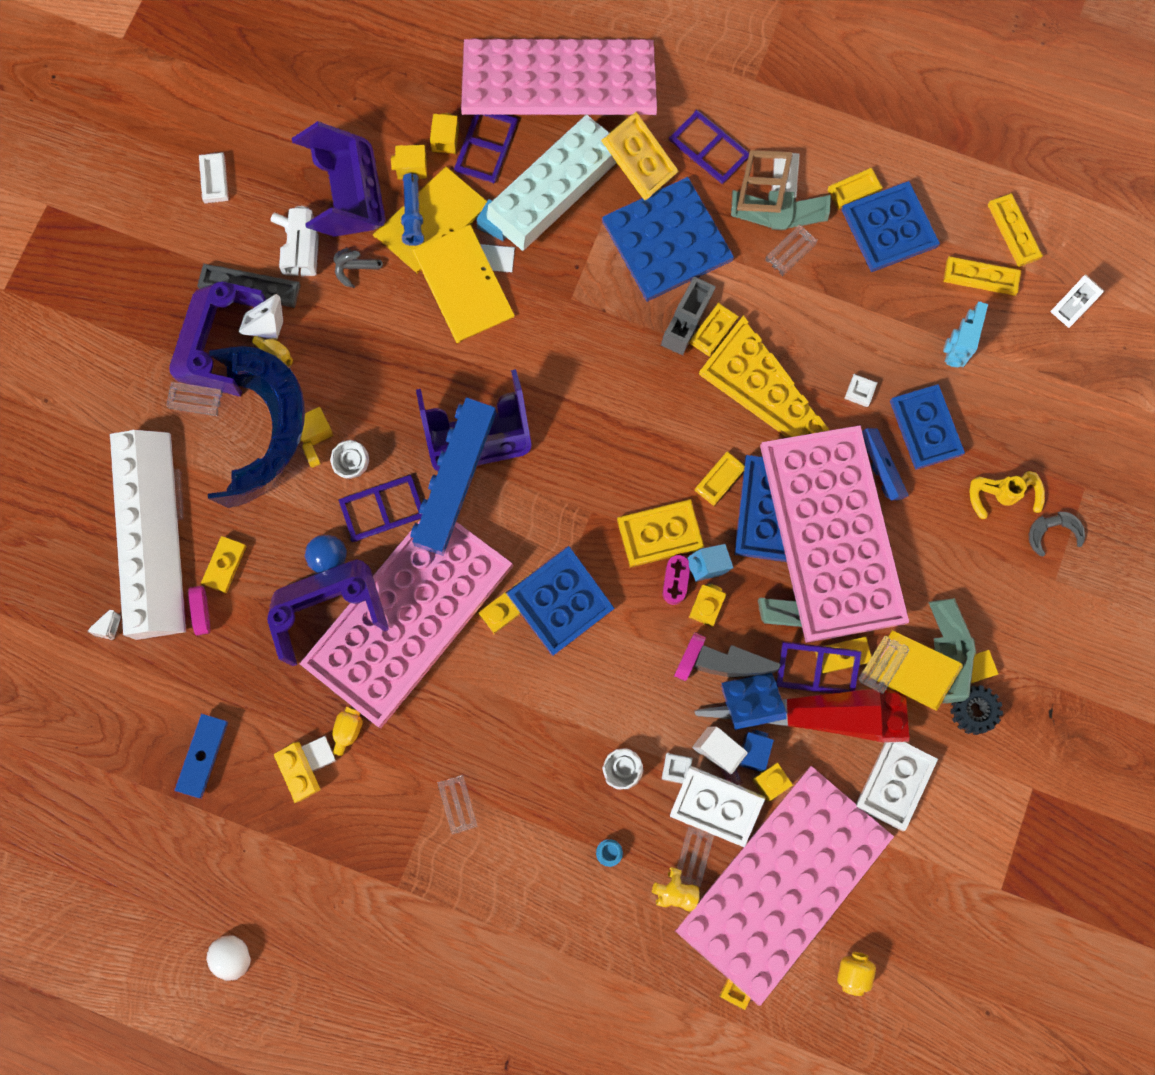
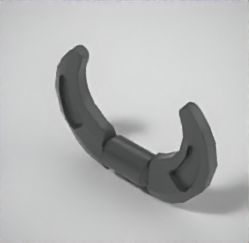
[1029,512,1085,557]

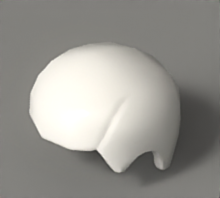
[330,440,369,479]
[602,748,643,790]
[207,935,251,981]

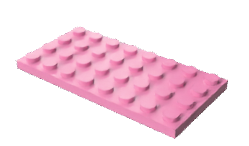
[461,39,657,115]
[760,426,909,643]
[300,521,513,729]
[675,766,894,1006]

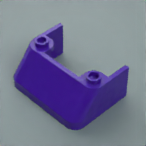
[292,121,385,236]
[169,282,266,397]
[416,369,531,471]
[267,560,390,666]

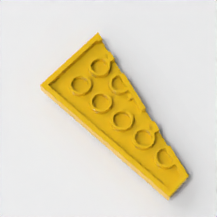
[699,315,830,438]

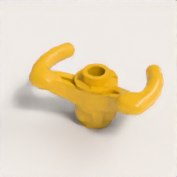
[969,471,1045,519]

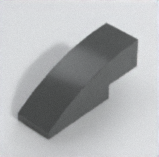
[661,277,716,355]
[693,645,780,677]

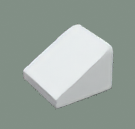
[88,610,121,640]

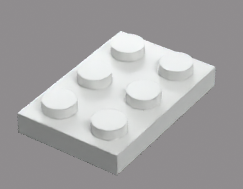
[856,742,938,831]
[670,766,765,847]

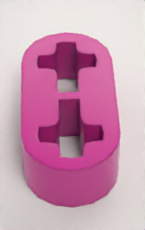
[663,555,690,605]
[188,586,211,636]
[674,632,706,681]

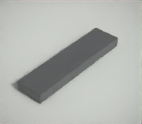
[197,263,301,308]

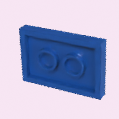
[890,384,965,470]

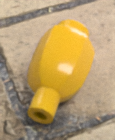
[252,336,293,370]
[332,706,363,756]

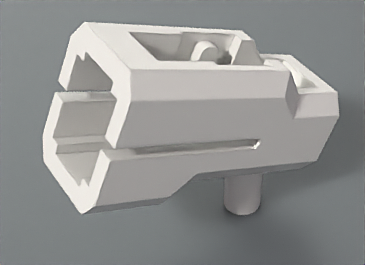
[271,206,319,276]

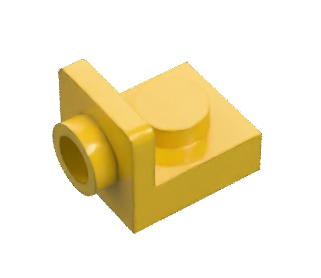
[689,584,726,627]

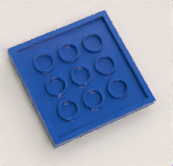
[602,177,734,302]
[734,455,787,562]

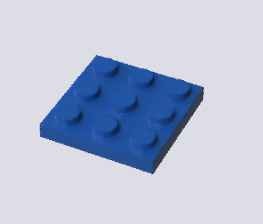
[841,181,940,273]
[506,546,615,656]

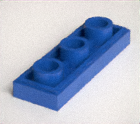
[862,428,909,501]
[174,714,228,799]

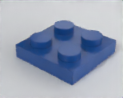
[721,673,787,730]

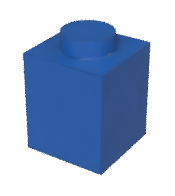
[738,730,774,773]

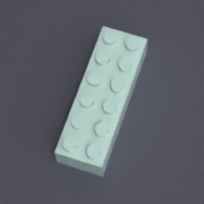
[487,115,617,251]

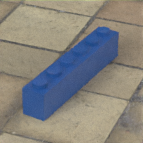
[410,398,496,556]

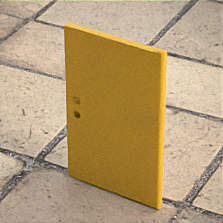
[373,167,487,274]
[412,225,515,343]

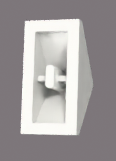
[1051,275,1104,328]
[239,294,283,339]
[692,727,747,774]

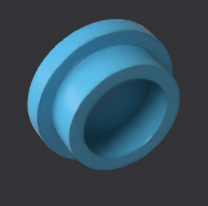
[596,839,623,867]

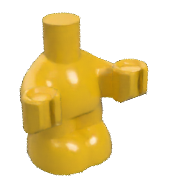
[652,867,699,912]

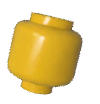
[837,952,876,996]

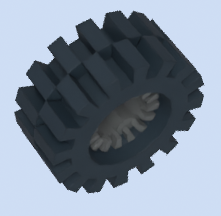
[950,685,1003,735]

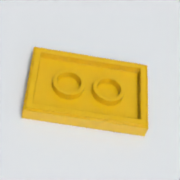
[601,112,679,200]
[617,499,705,568]
[866,630,963,711]

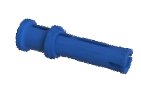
[401,173,424,246]

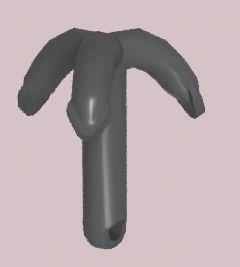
[333,248,383,288]

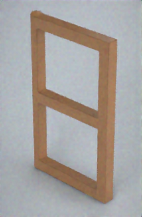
[737,150,793,213]

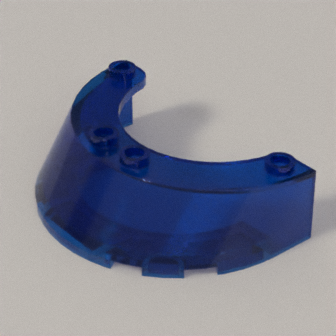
[208,346,305,508]

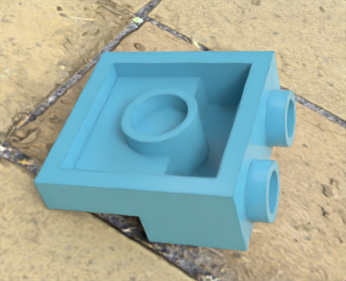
[943,301,988,367]

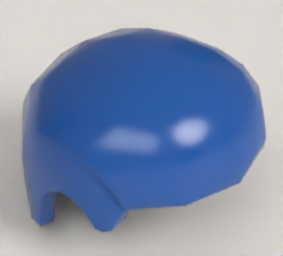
[305,535,347,573]

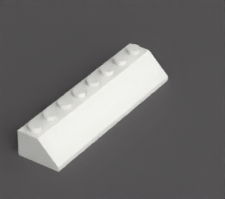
[110,430,186,640]

